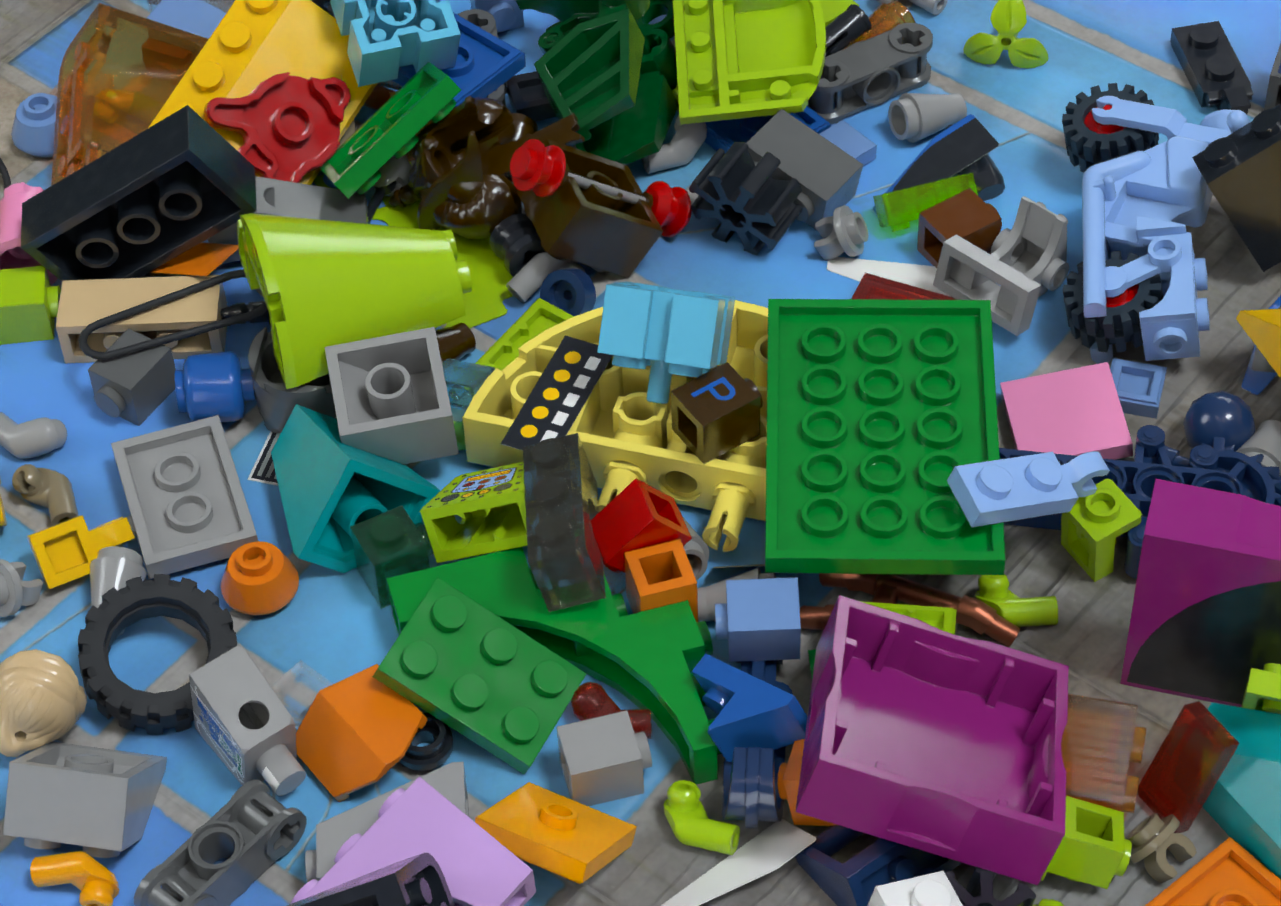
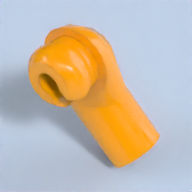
[30,851,119,906]

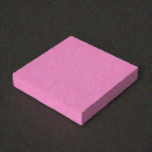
[1000,362,1133,460]

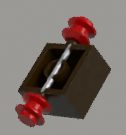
[510,139,692,277]

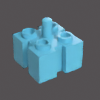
[330,0,461,87]
[597,281,735,404]

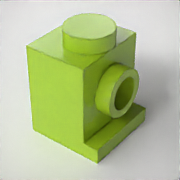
[1041,796,1132,889]

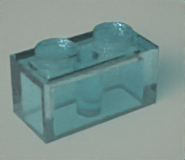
[442,358,495,411]

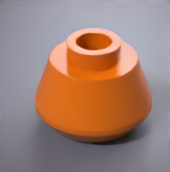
[221,541,299,616]

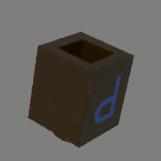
[671,362,763,464]

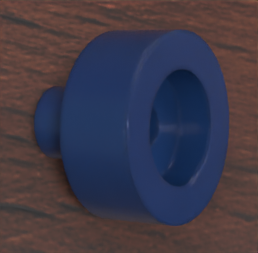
[540,268,596,317]

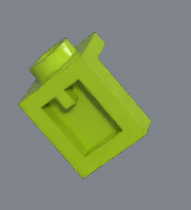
[1061,479,1142,582]

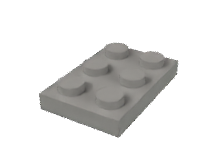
[111,415,258,579]

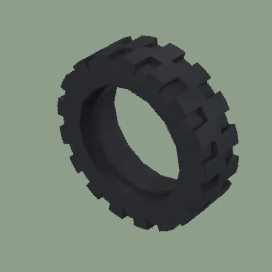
[78,574,237,735]

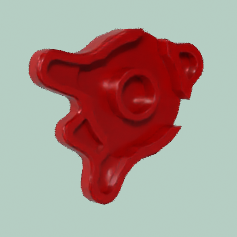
[204,72,351,183]

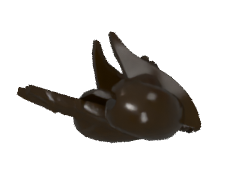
[389,96,585,240]

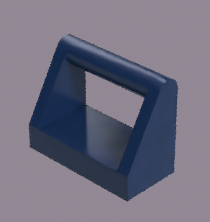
[795,825,962,906]

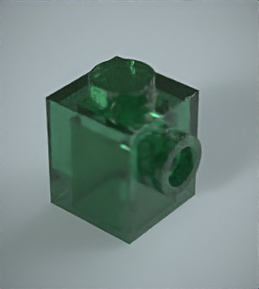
[350,505,434,609]

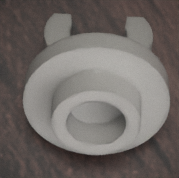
[814,205,868,260]
[0,559,44,617]

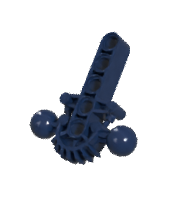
[999,390,1281,579]

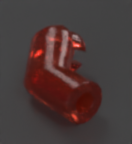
[571,682,652,739]

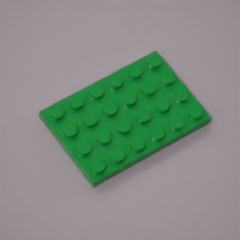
[765,299,1006,575]

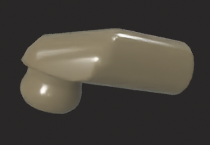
[12,464,79,526]

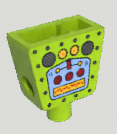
[420,461,547,563]

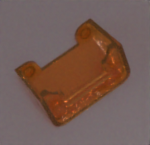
[51,3,208,186]

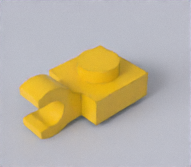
[27,515,135,589]

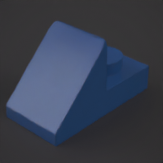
[692,654,808,762]

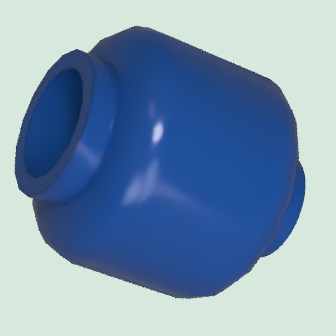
[175,352,256,423]

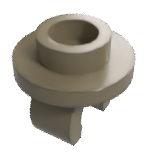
[1127,813,1197,883]

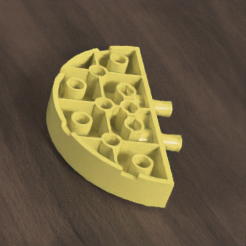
[462,300,768,552]

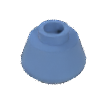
[11,93,80,158]

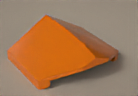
[296,664,427,802]

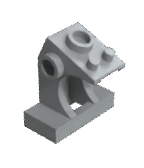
[933,196,1069,336]

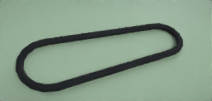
[79,270,268,360]

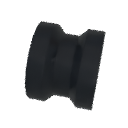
[489,213,546,277]

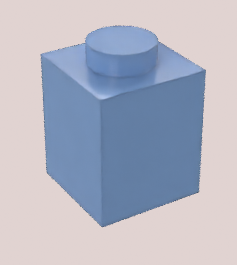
[715,577,801,662]

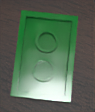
[319,62,461,199]
[372,577,587,774]

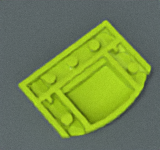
[673,0,826,125]

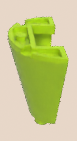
[237,213,472,389]

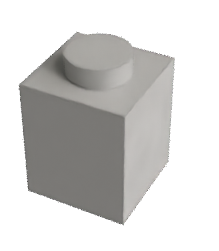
[557,710,652,806]

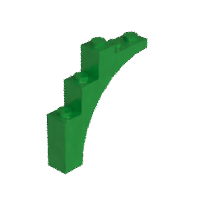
[386,547,721,785]

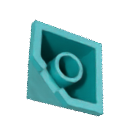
[271,404,440,573]
[1175,702,1281,879]

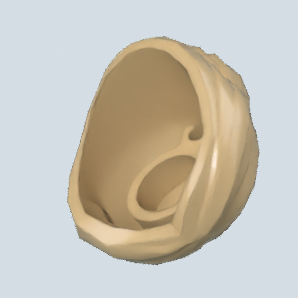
[0,649,87,757]

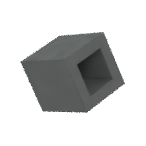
[88,328,176,426]

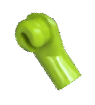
[975,574,1058,627]
[663,780,740,855]

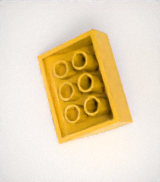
[148,0,377,185]

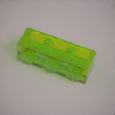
[873,173,978,232]

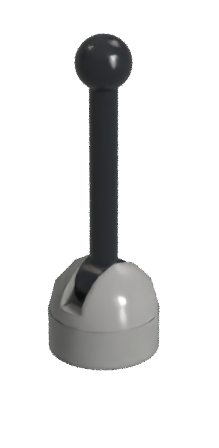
[367,156,412,224]

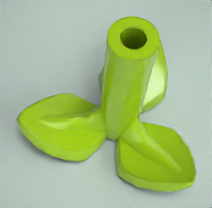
[963,0,1049,69]

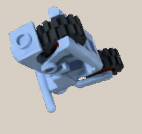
[1062,83,1250,363]

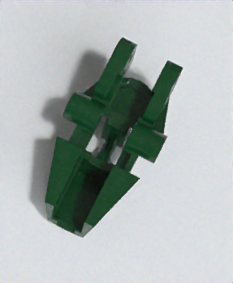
[516,0,679,165]

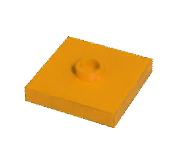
[475,782,637,884]

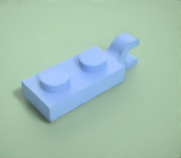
[947,451,1110,527]

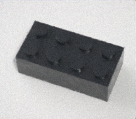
[21,105,257,281]

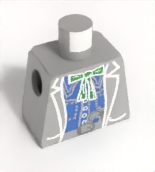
[189,644,306,796]

